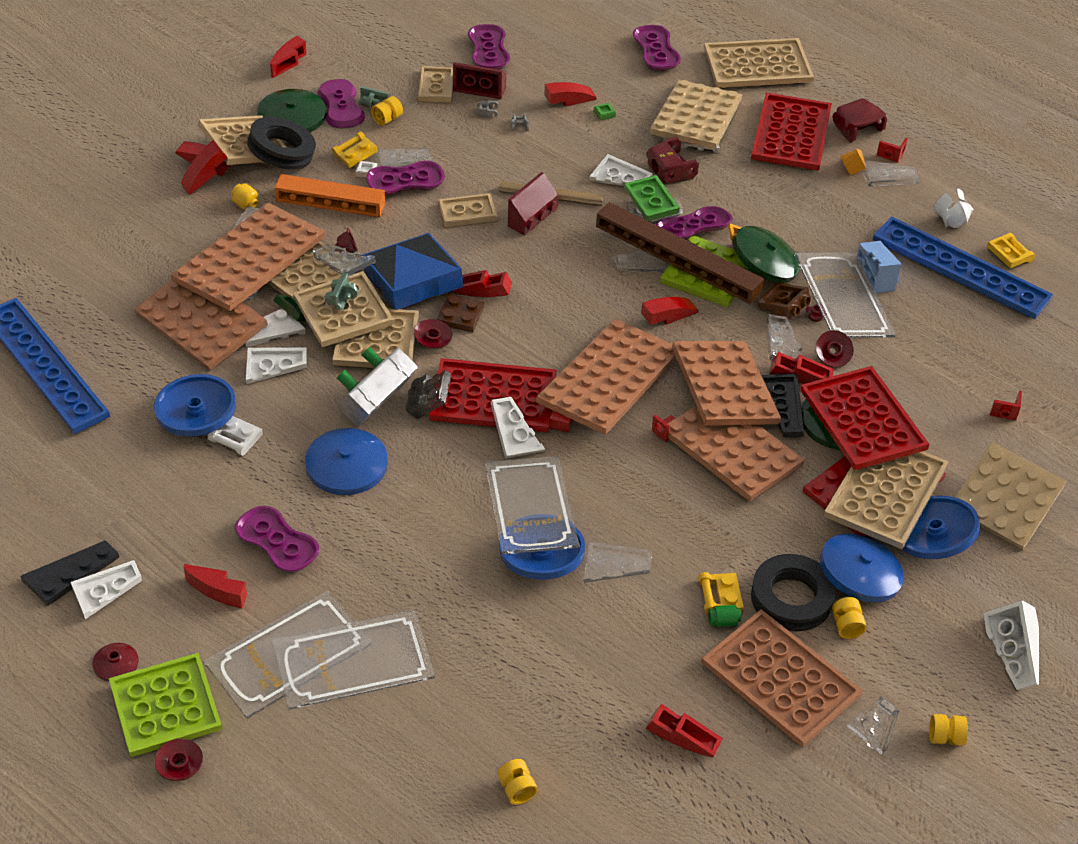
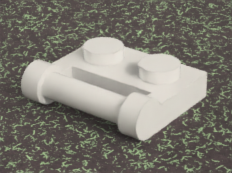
[208,416,263,456]

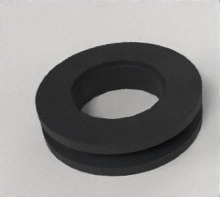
[247,117,316,170]
[751,554,836,632]

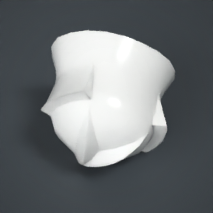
[934,189,974,228]

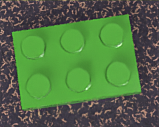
[624,175,680,221]

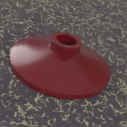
[414,319,452,349]
[816,330,854,368]
[92,643,139,681]
[155,739,203,781]

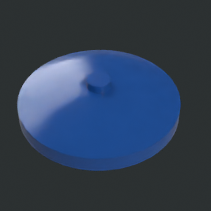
[154,374,236,436]
[305,428,388,495]
[902,496,980,559]
[499,516,585,580]
[820,534,904,603]

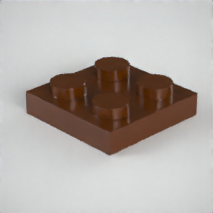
[437,294,484,332]

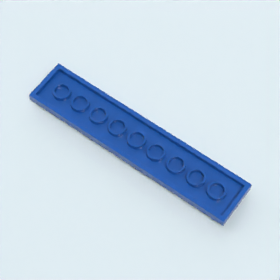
[873,216,1053,319]
[0,298,110,434]

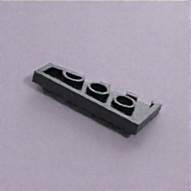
[761,374,804,438]
[21,540,119,606]

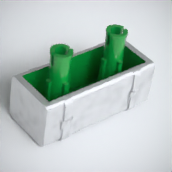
[336,347,418,427]

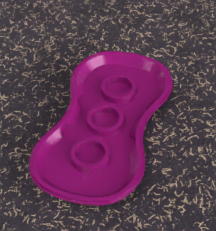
[468,24,510,70]
[633,25,681,71]
[317,79,365,128]
[366,161,445,195]
[655,206,733,240]
[235,506,320,573]

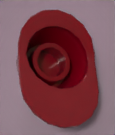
[335,228,362,262]

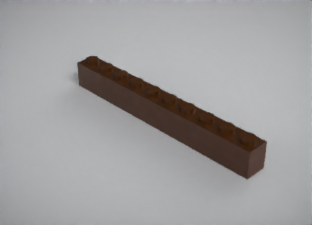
[596,202,764,304]

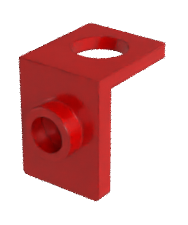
[876,138,908,163]
[990,391,1022,421]
[652,414,676,442]

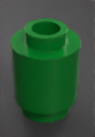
[708,604,741,628]

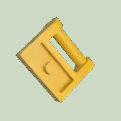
[331,131,378,168]
[987,233,1036,269]
[698,572,744,614]

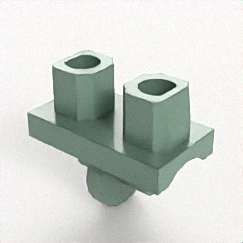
[359,86,391,108]
[324,273,359,310]

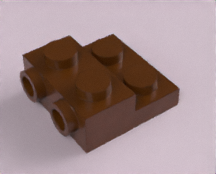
[757,283,811,320]

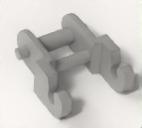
[476,100,499,118]
[511,113,529,131]

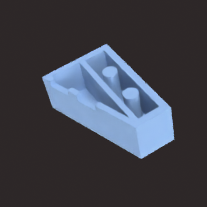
[856,241,901,294]

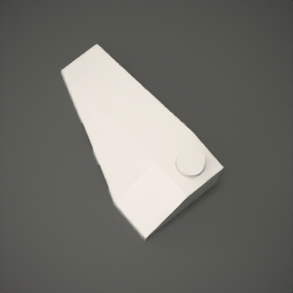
[983,601,1039,691]

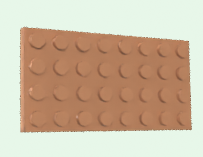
[171,203,326,311]
[536,319,676,435]

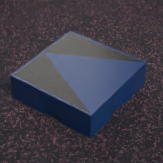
[362,233,463,310]

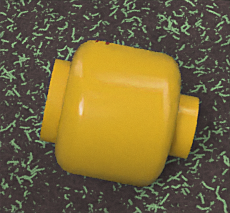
[231,183,258,210]

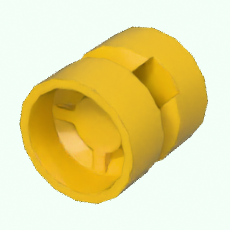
[371,96,403,126]
[832,597,867,639]
[929,714,968,746]
[497,759,538,805]

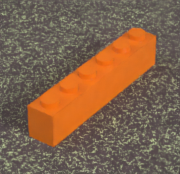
[275,174,385,217]

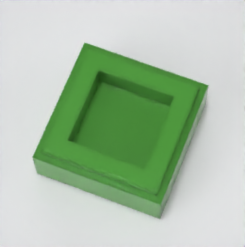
[594,103,616,121]

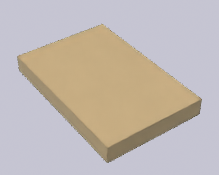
[418,66,453,103]
[438,193,498,227]

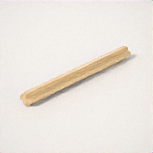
[499,181,603,205]

